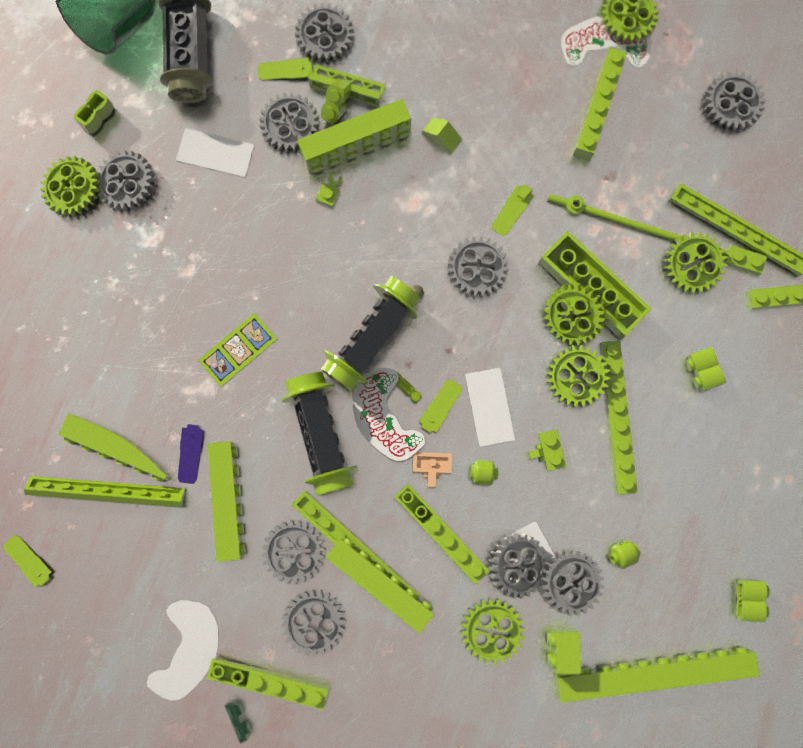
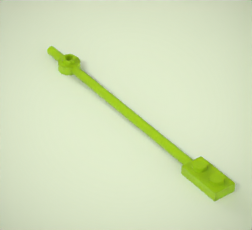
[548,194,767,275]

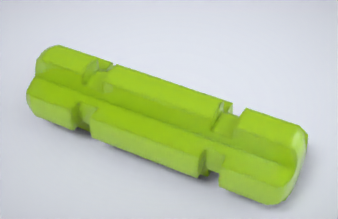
[396,371,422,403]

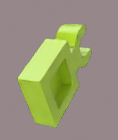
[315,172,343,208]

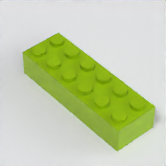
[297,98,411,173]
[538,230,652,340]

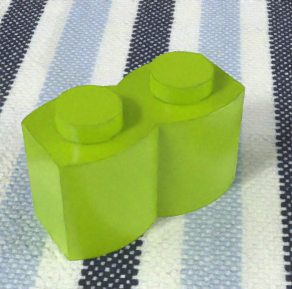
[321,78,351,124]
[74,90,114,134]
[686,347,726,392]
[736,579,770,622]

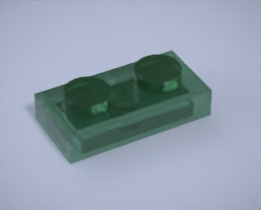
[224,699,251,744]

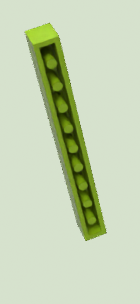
[555,647,760,703]

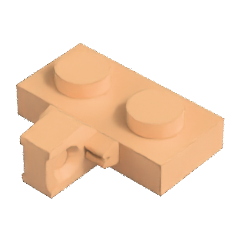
[413,452,452,488]

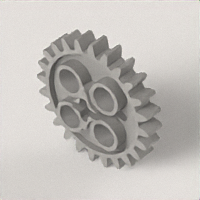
[295,3,354,62]
[704,71,766,131]
[259,92,320,152]
[97,150,155,211]
[448,236,509,298]
[261,520,325,585]
[488,533,548,599]
[540,550,605,616]
[281,590,346,657]

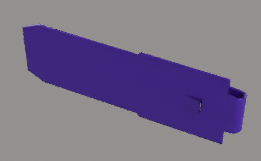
[178,424,203,484]

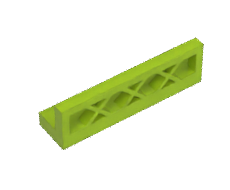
[308,64,386,106]

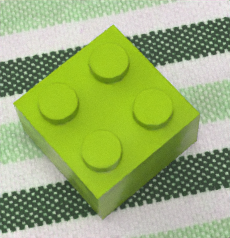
[547,628,581,674]

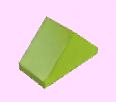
[422,118,462,154]

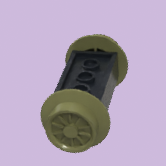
[159,0,213,103]

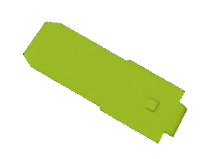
[258,58,313,80]
[491,184,534,236]
[419,379,462,433]
[3,535,52,588]

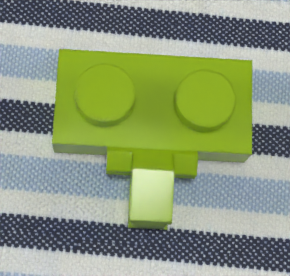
[528,429,567,471]

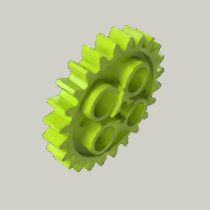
[599,0,660,43]
[40,156,101,217]
[664,232,728,293]
[544,283,607,345]
[547,345,610,407]
[461,598,526,665]

